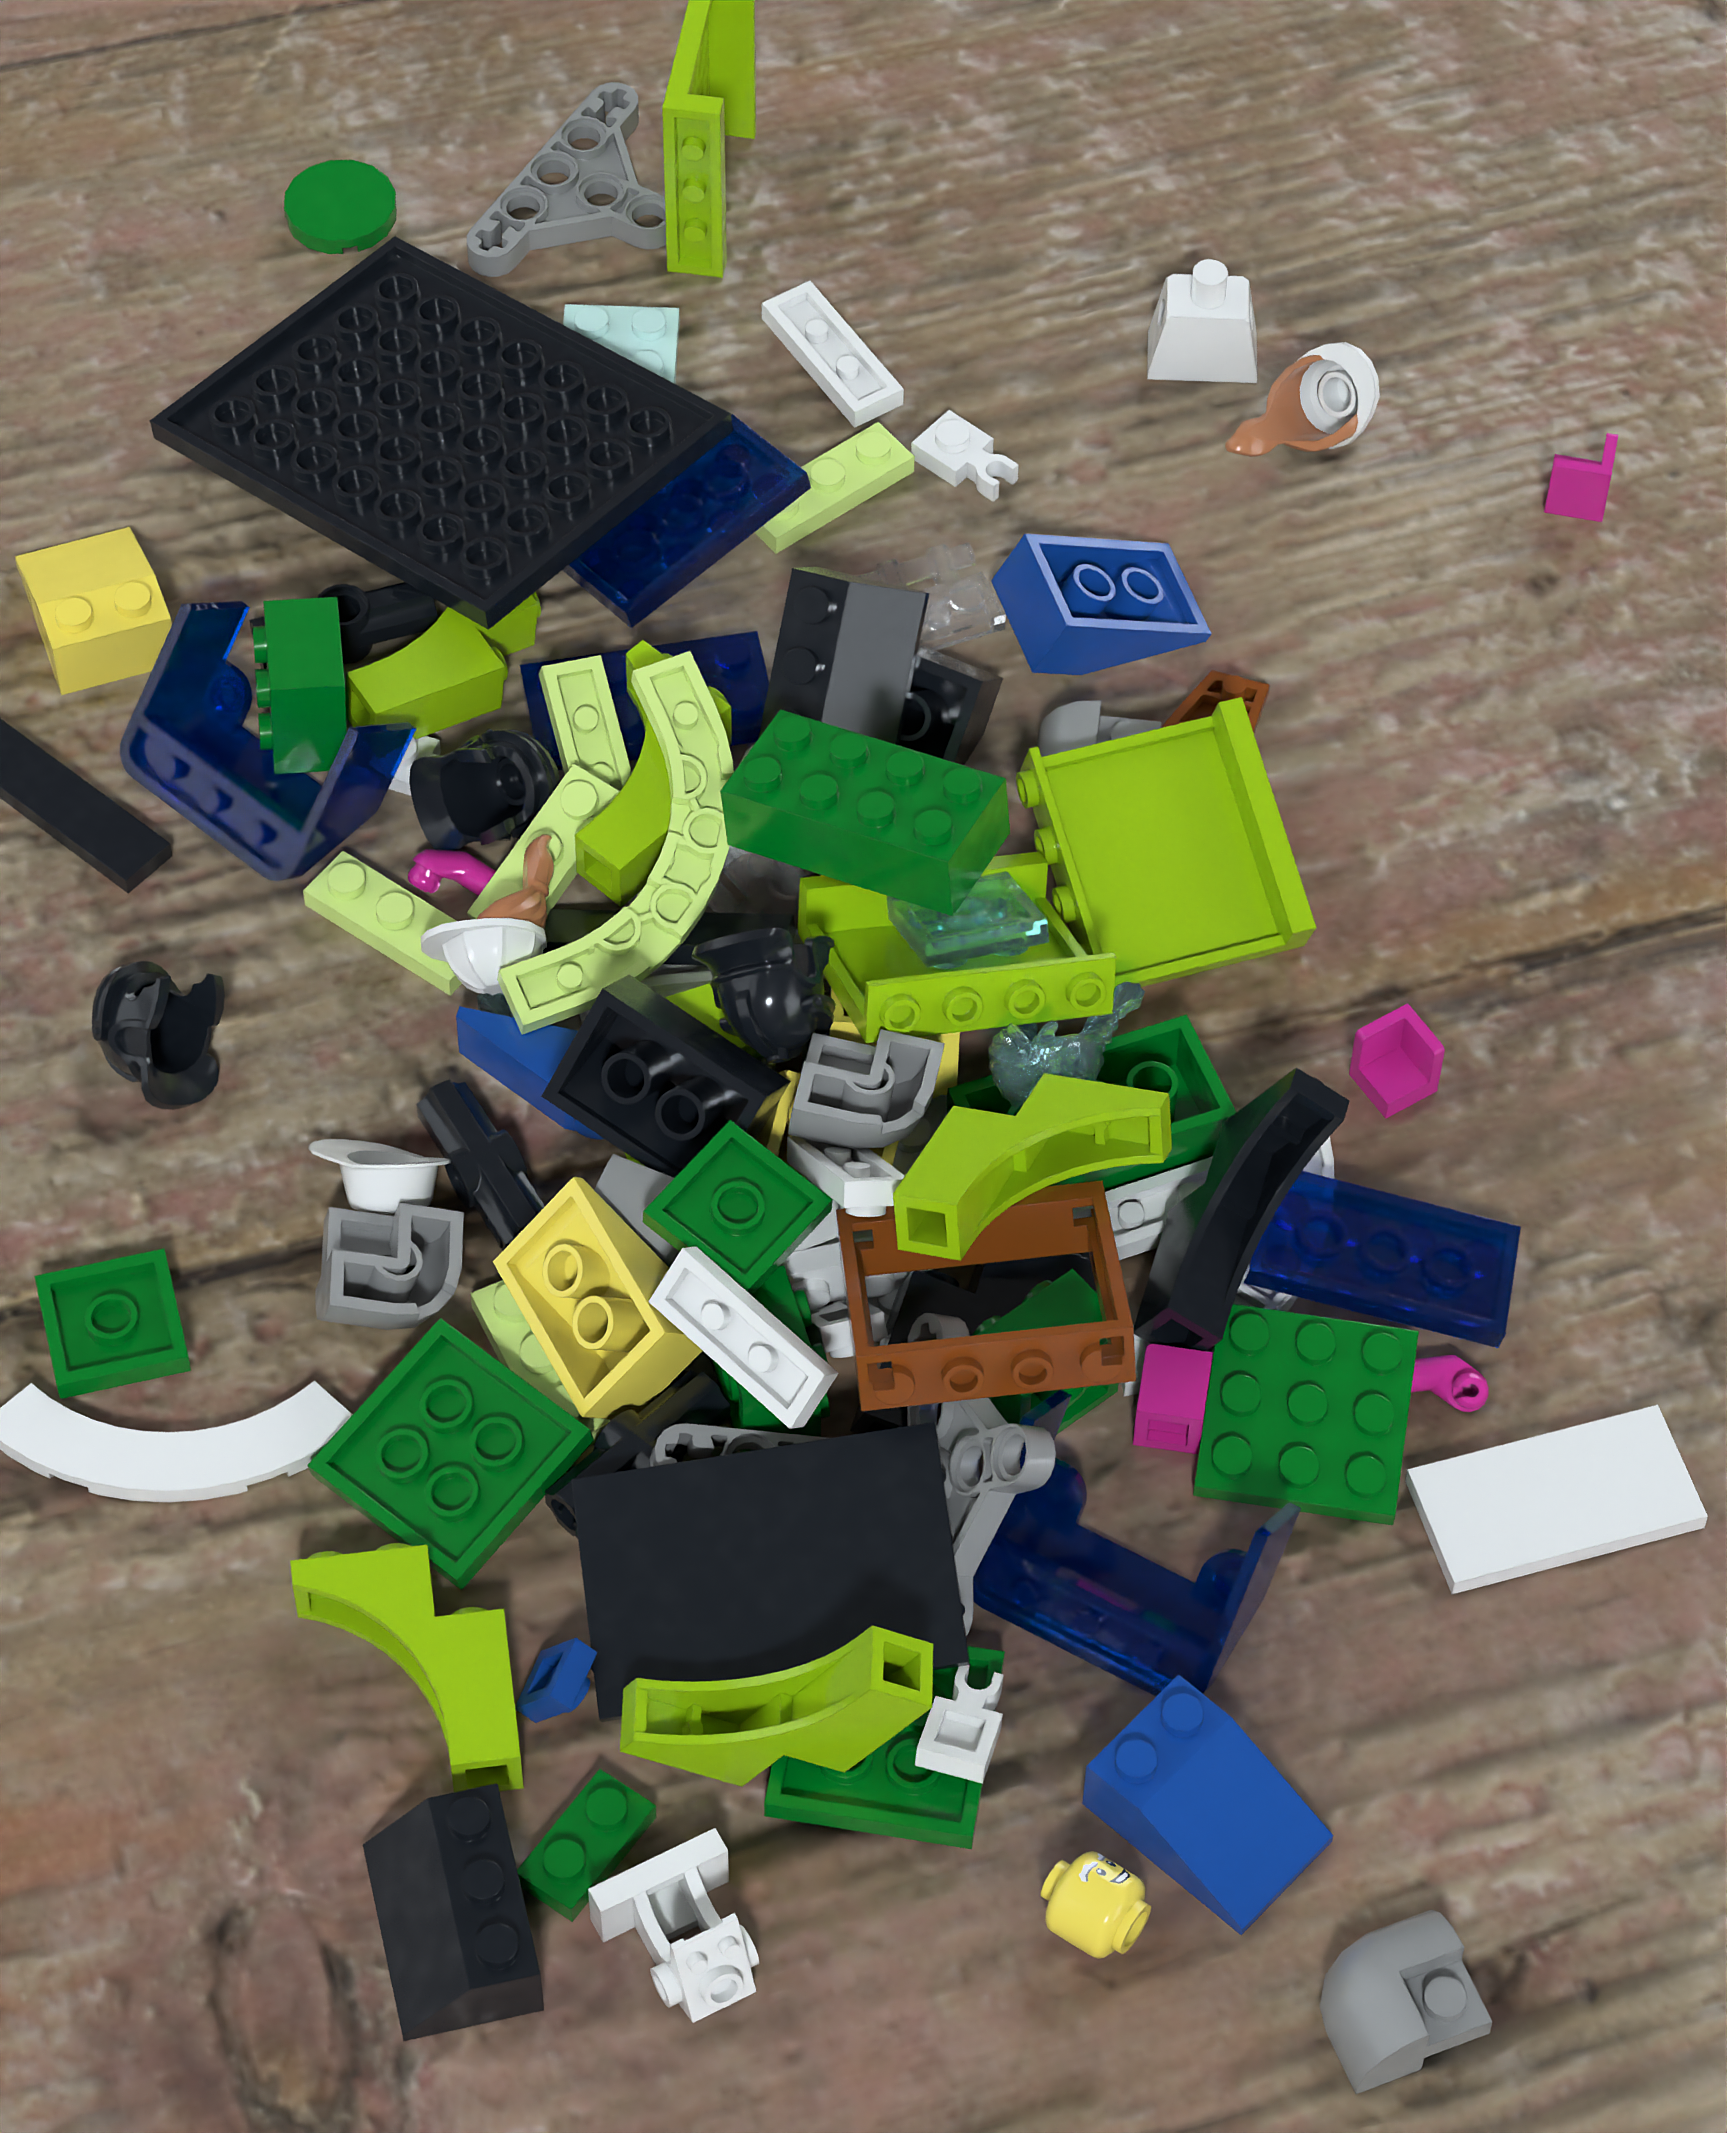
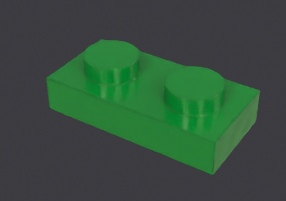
[517,1769,657,1922]

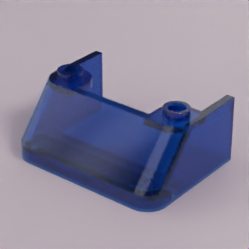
[120,601,417,881]
[973,1390,1301,1696]

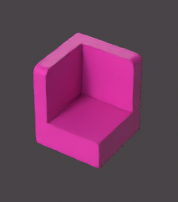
[1544,433,1618,522]
[1349,1003,1445,1119]
[1133,1344,1213,1455]

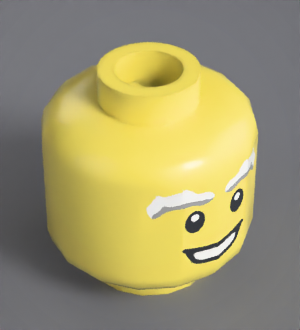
[1041,1851,1151,1959]

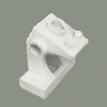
[588,1828,759,2023]

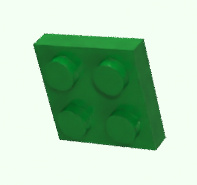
[642,1120,833,1295]
[34,1248,191,1399]

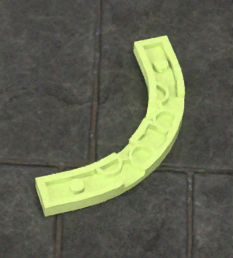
[497,651,734,1035]

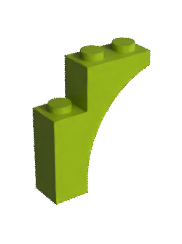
[345,592,541,755]
[575,640,732,907]
[893,1073,1172,1261]
[290,1543,523,1792]
[620,1625,933,1787]

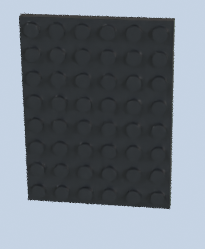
[150,236,733,630]

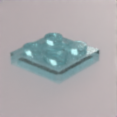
[887,871,1049,969]

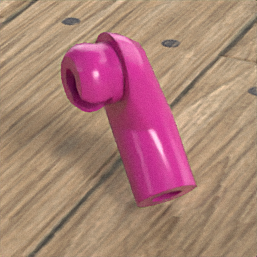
[408,849,496,896]
[1411,1355,1489,1412]

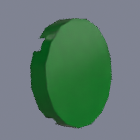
[284,160,397,254]

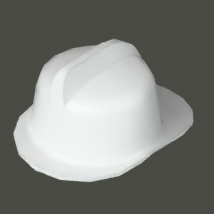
[309,1139,451,1216]

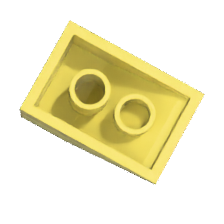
[15,527,178,695]
[493,1177,703,1419]

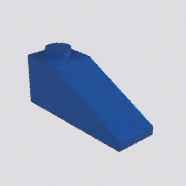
[456,1006,604,1140]

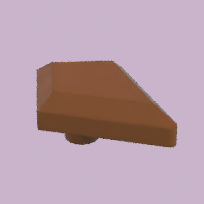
[1162,670,1270,734]

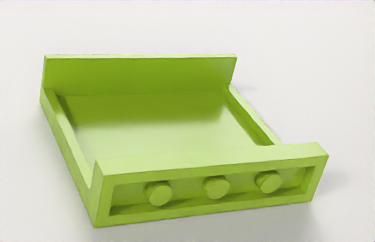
[663,0,756,278]
[1016,697,1317,994]
[798,851,1117,1043]

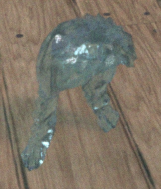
[988,981,1145,1108]

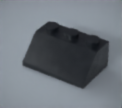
[758,566,930,745]
[899,645,1003,765]
[541,975,791,1178]
[363,1783,544,2041]

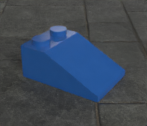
[991,534,1212,675]
[1082,1674,1333,1935]

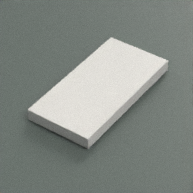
[1405,1405,1708,1594]

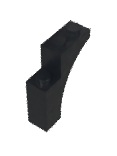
[1134,1067,1350,1351]
[850,1252,1097,1434]

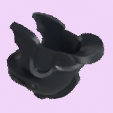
[409,729,560,851]
[691,928,836,1064]
[92,961,225,1110]

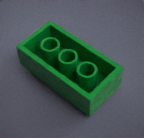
[720,709,1010,916]
[946,1014,1236,1192]

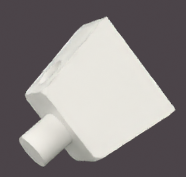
[1147,259,1257,383]

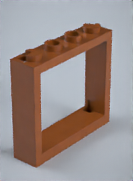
[836,1181,1136,1411]

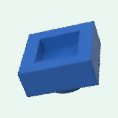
[515,1638,598,1723]

